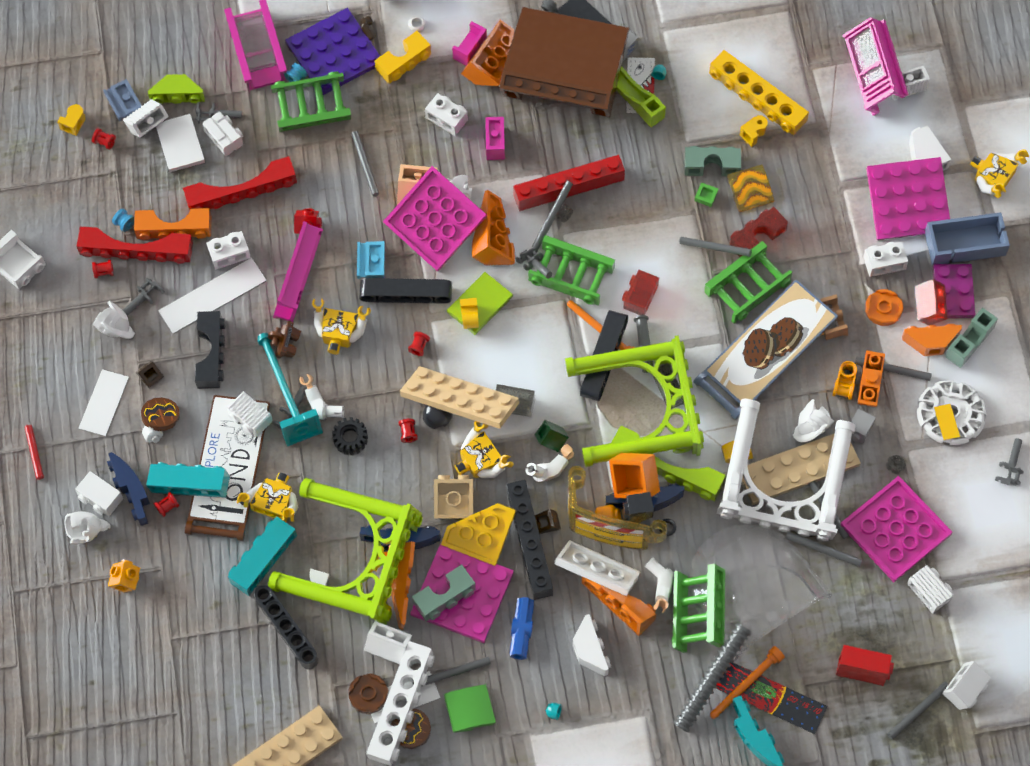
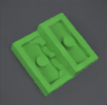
[444,684,496,733]

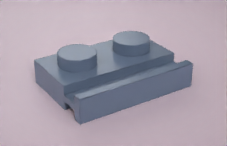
[103,79,142,122]

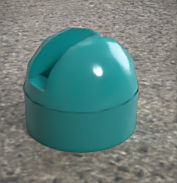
[651,64,667,80]
[545,703,562,720]

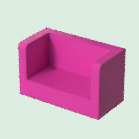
[452,21,487,66]
[485,117,505,160]

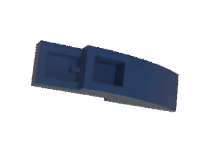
[107,452,150,526]
[605,484,684,512]
[360,525,441,551]

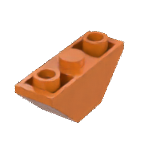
[902,324,962,356]
[857,350,885,407]

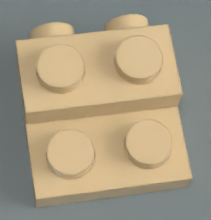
[434,475,474,519]

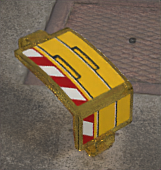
[568,466,668,550]

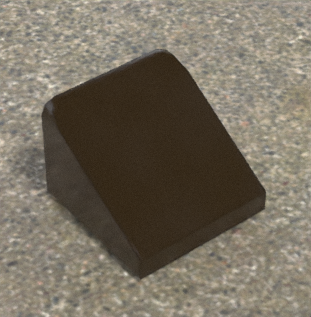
[136,361,164,388]
[535,509,561,534]

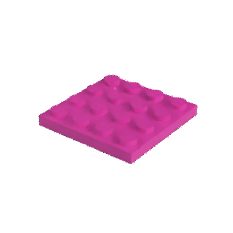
[866,157,950,240]
[383,166,488,271]
[840,476,953,582]
[410,544,514,643]

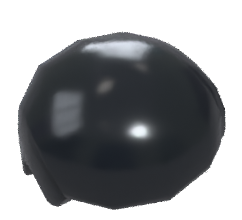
[422,405,453,429]

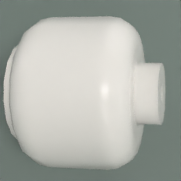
[142,426,163,443]

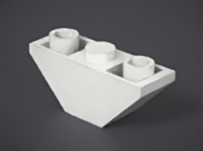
[573,614,611,676]

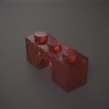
[730,206,788,257]

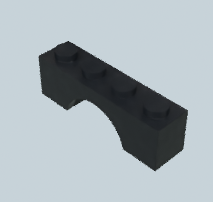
[195,311,225,389]
[621,492,654,539]

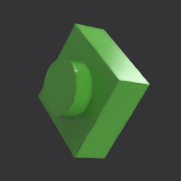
[694,183,718,207]

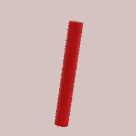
[24,425,44,480]

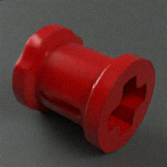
[92,128,116,150]
[92,259,114,279]
[408,331,430,356]
[398,418,418,443]
[153,492,179,517]

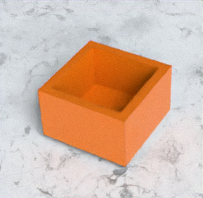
[609,453,660,498]

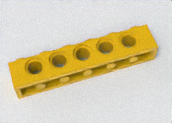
[709,50,809,136]

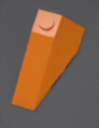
[461,19,514,86]
[472,189,515,265]
[384,542,415,630]
[582,577,656,636]

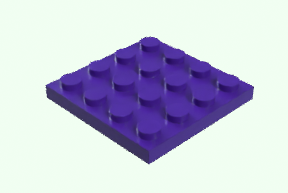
[285,7,380,95]

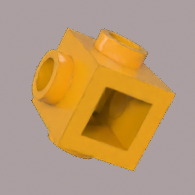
[108,560,140,592]

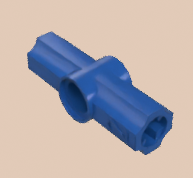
[510,597,534,660]

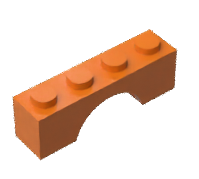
[134,208,212,240]

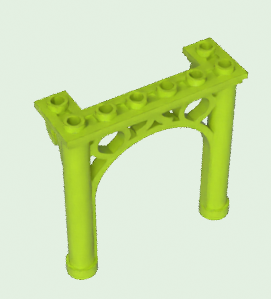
[565,335,704,467]
[268,478,423,625]

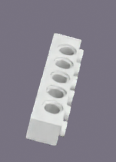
[366,641,435,766]

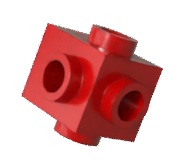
[294,208,322,234]

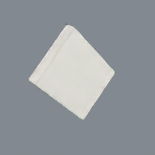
[156,114,205,172]

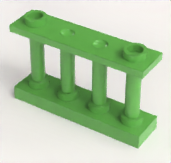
[271,71,351,132]
[528,235,615,306]
[704,241,792,323]
[672,564,725,653]

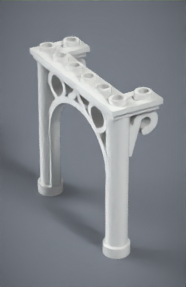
[716,399,856,541]

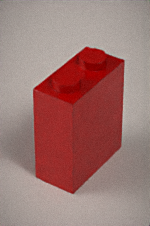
[836,645,894,686]

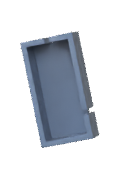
[925,212,1010,266]

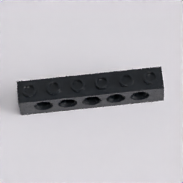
[506,480,553,600]

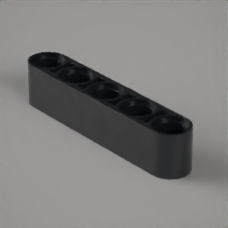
[359,278,452,304]
[580,310,629,401]
[254,585,318,670]

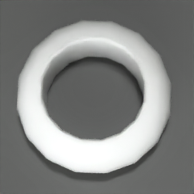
[409,16,425,32]

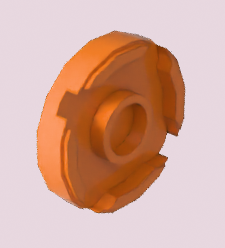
[865,289,903,326]

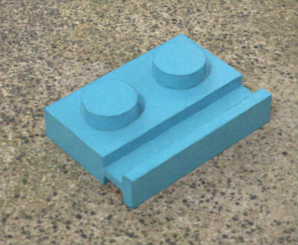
[357,241,385,279]

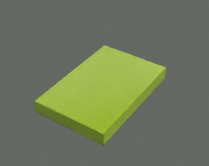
[447,272,513,335]

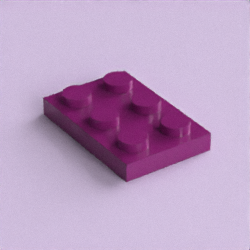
[933,264,976,319]

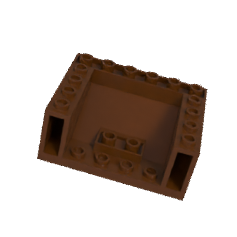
[499,7,629,118]

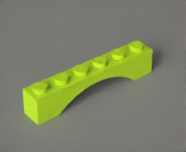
[616,66,666,127]
[611,426,726,501]

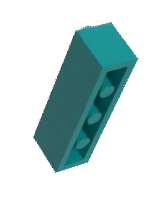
[146,462,230,498]
[228,516,297,596]

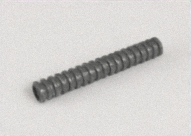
[674,623,752,732]

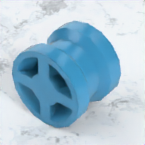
[284,63,307,82]
[112,209,135,232]

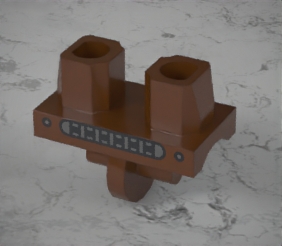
[268,321,301,359]

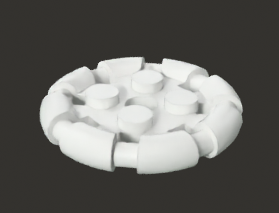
[917,380,987,445]

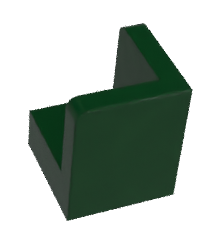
[535,420,569,452]

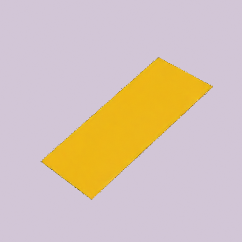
[934,404,960,440]

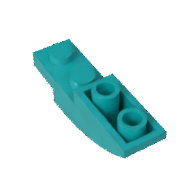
[732,695,784,766]

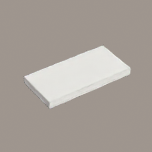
[554,540,641,596]

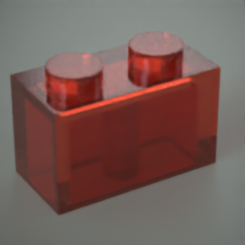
[622,270,660,315]
[915,279,948,326]

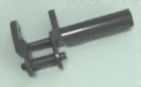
[196,102,242,124]
[515,247,552,278]
[123,278,165,316]
[272,386,307,429]
[995,438,1024,486]

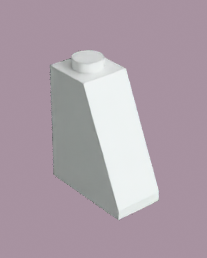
[909,125,951,171]

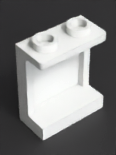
[0,230,46,289]

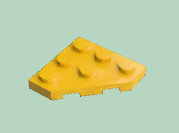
[441,503,517,566]

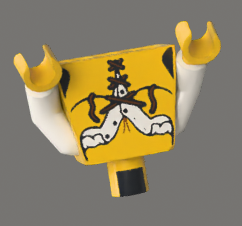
[970,149,1029,198]
[312,299,371,355]
[455,421,514,478]
[237,473,298,522]

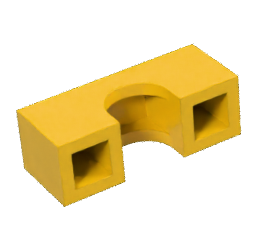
[374,31,431,84]

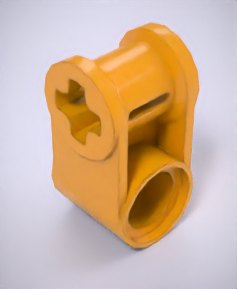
[832,361,857,400]

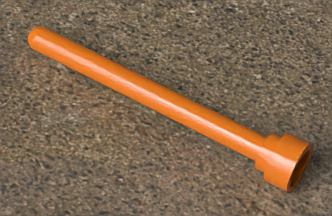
[567,300,635,350]
[710,646,785,719]

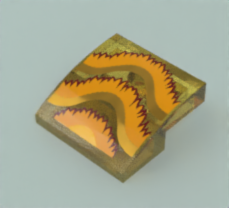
[727,164,775,212]

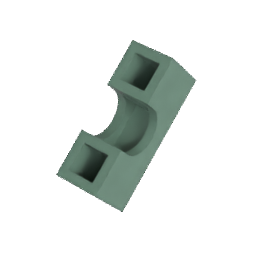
[685,146,741,177]
[945,307,998,368]
[412,565,476,621]

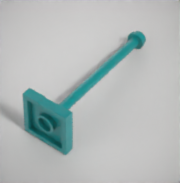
[258,333,323,447]

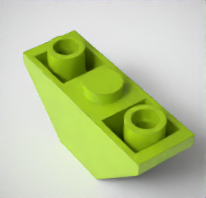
[148,74,205,104]

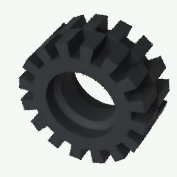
[332,417,368,455]

